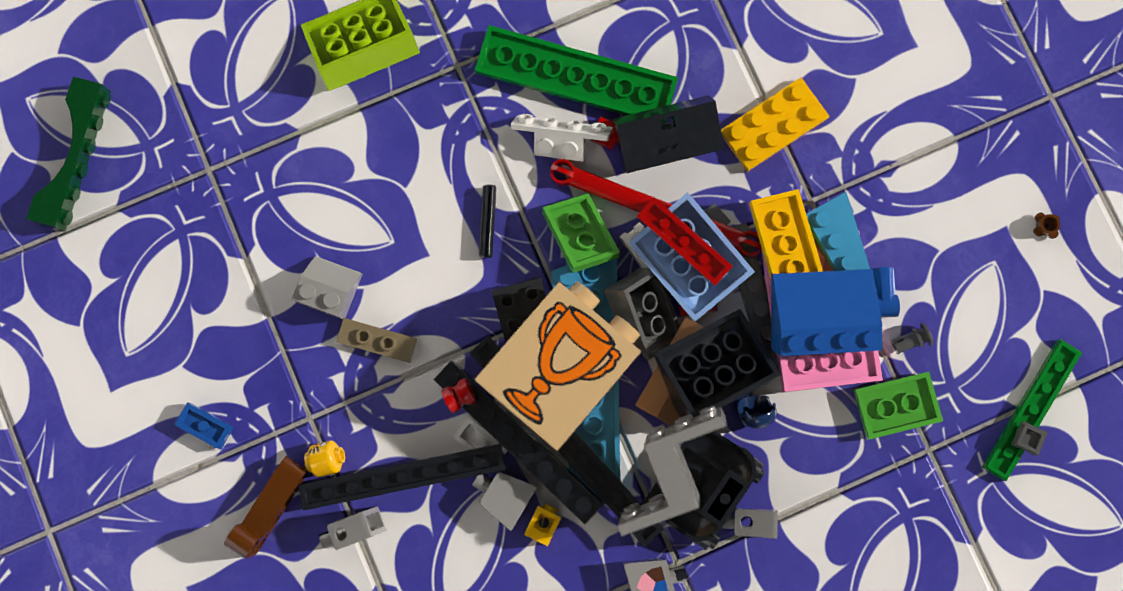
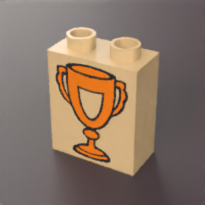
[475,281,641,451]

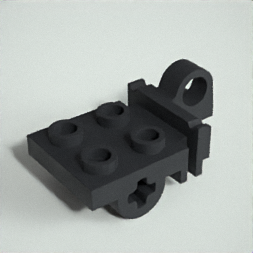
[491,277,546,343]

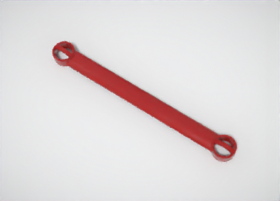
[550,159,762,258]

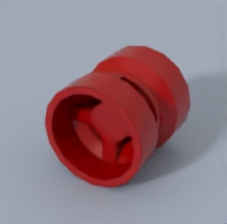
[441,378,477,413]

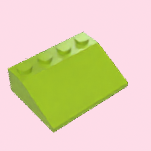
[301,0,420,91]

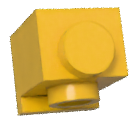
[524,503,561,546]

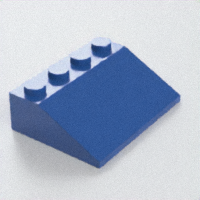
[771,269,882,356]

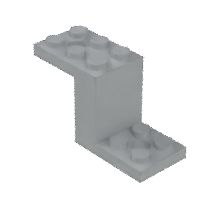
[618,406,726,536]

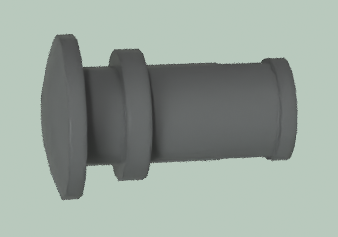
[891,322,934,355]

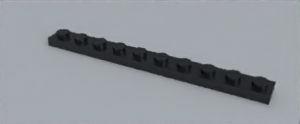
[469,336,664,547]

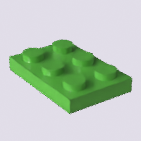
[542,193,620,273]
[853,372,943,440]

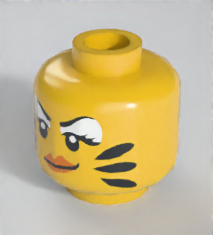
[304,440,345,477]

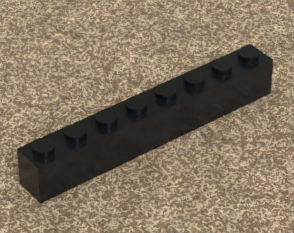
[433,361,605,524]

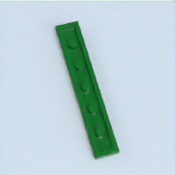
[982,339,1083,481]

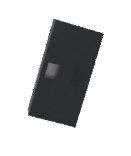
[612,95,724,173]

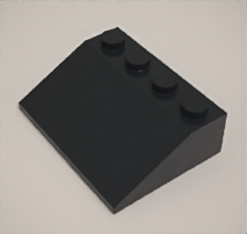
[654,309,781,419]

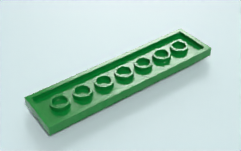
[475,25,678,125]

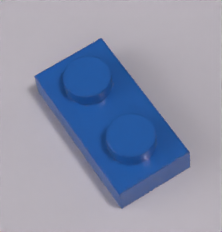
[174,402,234,450]

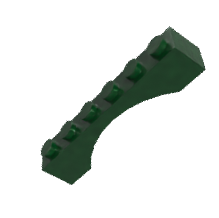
[26,76,111,231]

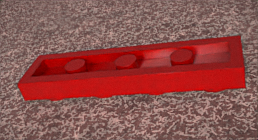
[637,197,733,286]

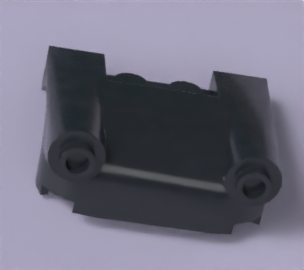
[641,430,766,551]

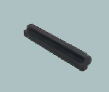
[479,184,497,258]

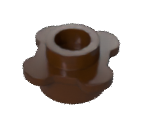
[1033,212,1060,239]

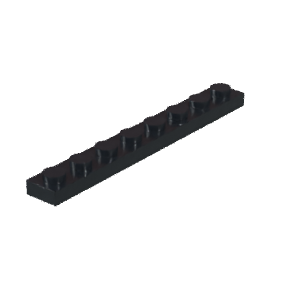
[298,444,507,511]

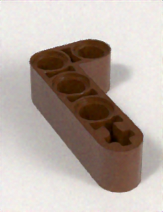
[224,456,309,559]

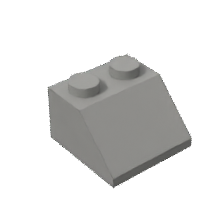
[291,256,363,320]

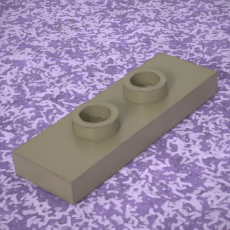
[336,318,417,363]

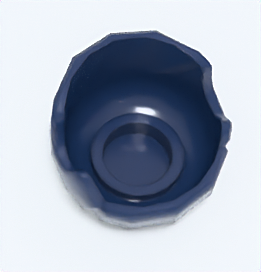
[736,395,777,429]

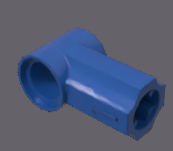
[872,267,900,317]

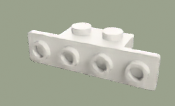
[511,114,613,161]

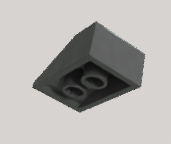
[604,268,680,360]

